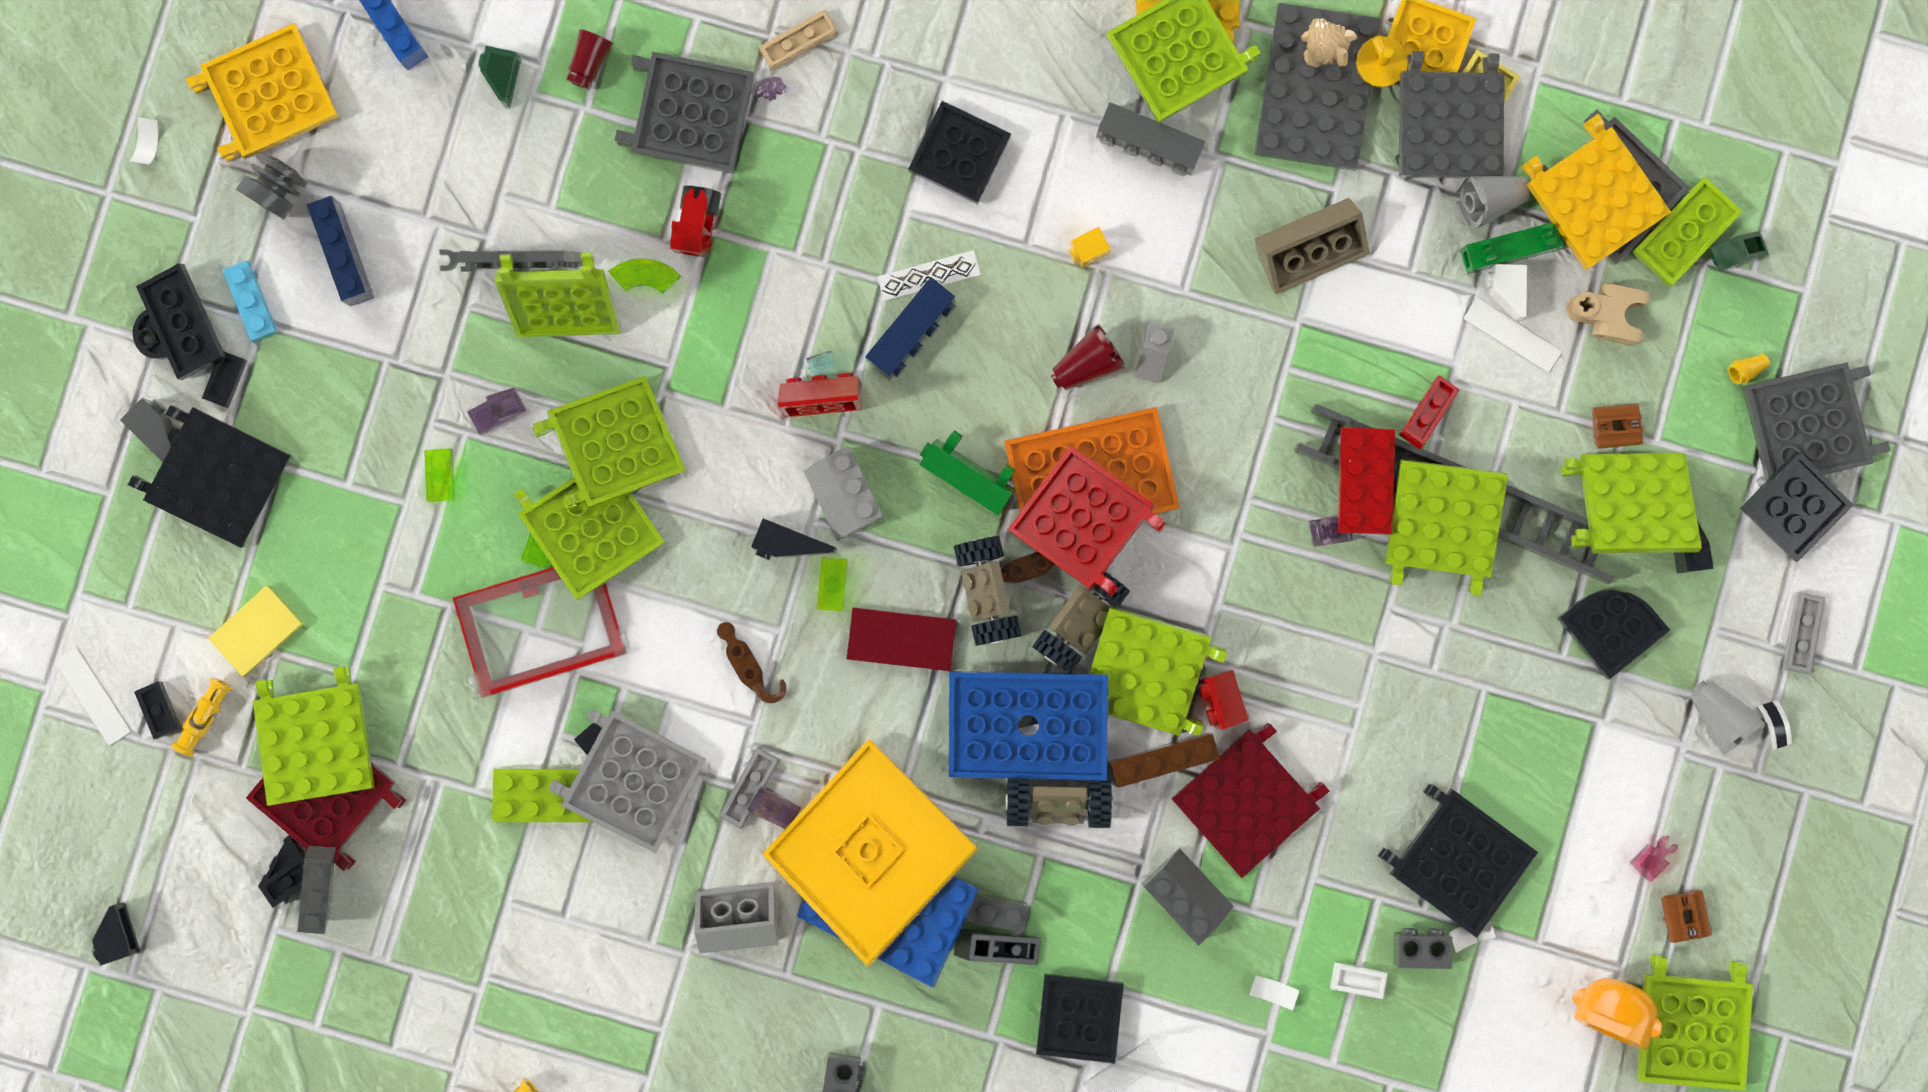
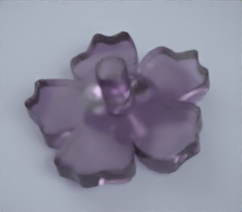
[755,77,787,101]

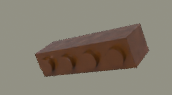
[1109,733,1220,788]

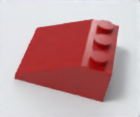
[778,373,862,418]

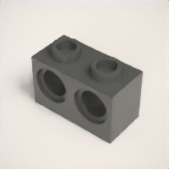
[1393,928,1452,969]
[823,1053,865,1092]

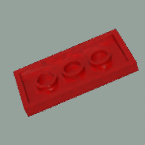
[1337,427,1395,535]

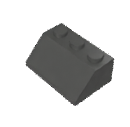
[1141,848,1234,946]

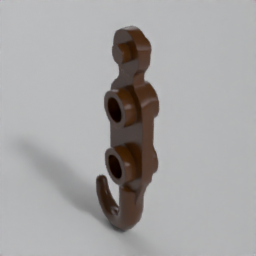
[1001,552,1054,583]
[717,622,786,703]

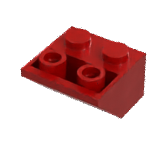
[1198,670,1249,730]

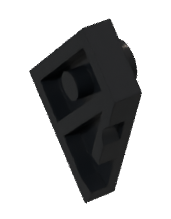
[258,835,305,908]

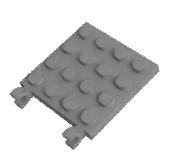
[548,709,706,853]

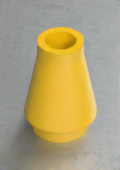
[1728,353,1770,384]

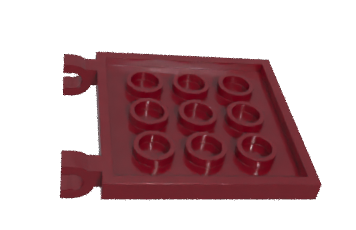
[1171,723,1330,878]
[246,762,407,871]

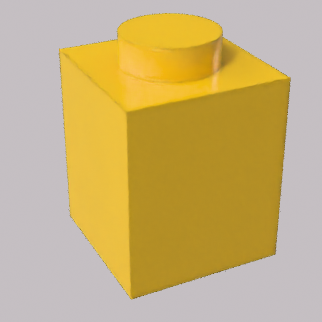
[1068,227,1111,268]

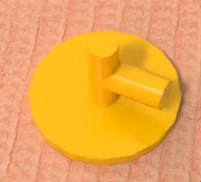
[1356,35,1407,88]

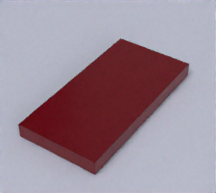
[846,607,956,671]

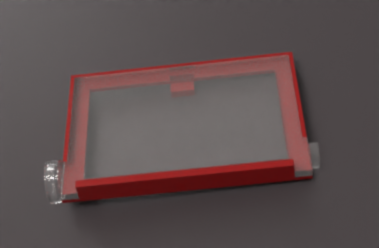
[453,567,630,700]

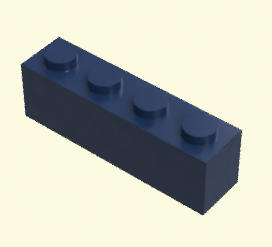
[306,196,375,307]
[865,277,956,380]

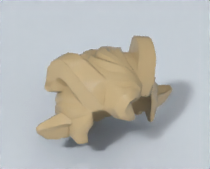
[1301,18,1357,67]

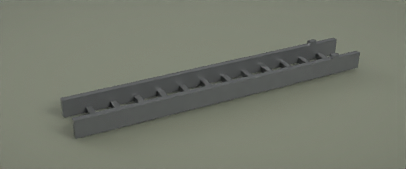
[1294,404,1615,584]

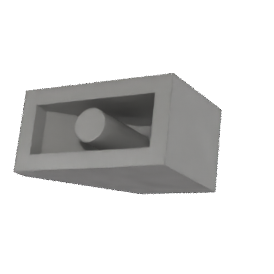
[1134,322,1175,383]

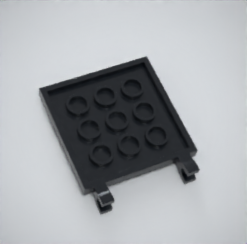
[128,405,292,548]
[1377,784,1538,938]

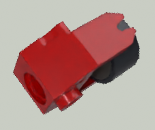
[670,185,721,258]

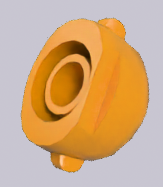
[1572,978,1662,1050]

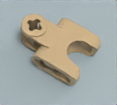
[1566,284,1650,345]

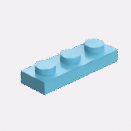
[223,260,278,342]

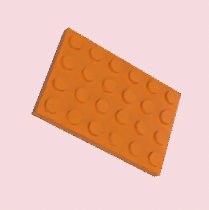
[1004,407,1180,514]

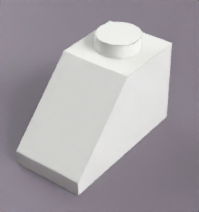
[1485,264,1527,321]

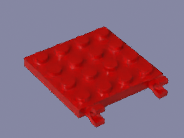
[1007,446,1166,596]

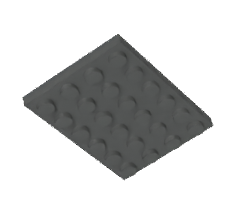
[1254,2,1380,171]

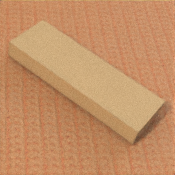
[758,9,838,71]

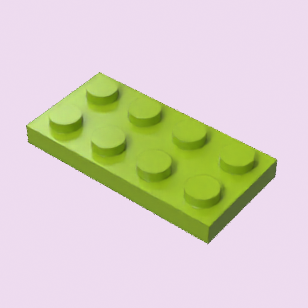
[1632,176,1743,287]
[492,769,593,822]

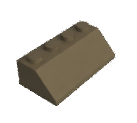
[1254,198,1370,294]

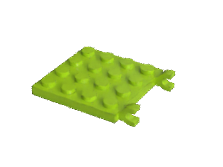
[1106,0,1261,124]
[495,252,621,337]
[532,376,686,510]
[1561,453,1702,553]
[1385,459,1508,596]
[514,477,665,601]
[1089,606,1227,736]
[253,666,375,806]
[1636,954,1753,1091]

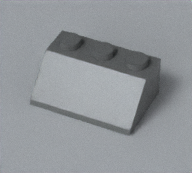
[804,446,884,541]
[694,883,779,953]

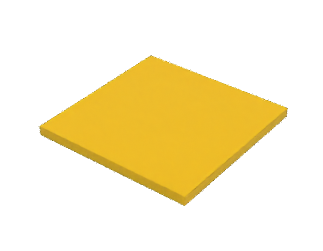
[762,739,979,967]

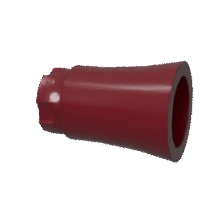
[566,29,613,90]

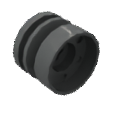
[236,152,308,220]

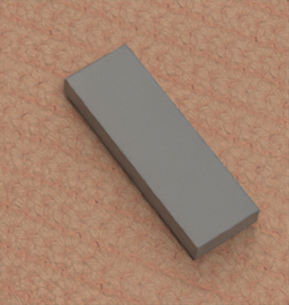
[1782,592,1825,674]
[719,747,780,829]

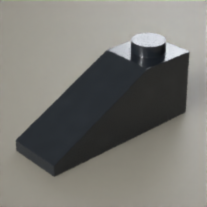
[751,518,837,561]
[954,929,1041,965]

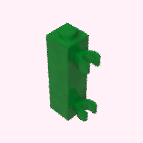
[1460,222,1564,275]
[919,430,1016,516]

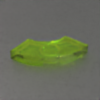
[608,258,682,294]

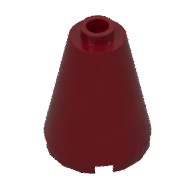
[1051,324,1126,390]

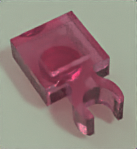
[1629,836,1678,882]

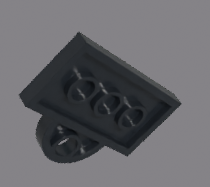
[133,263,226,380]

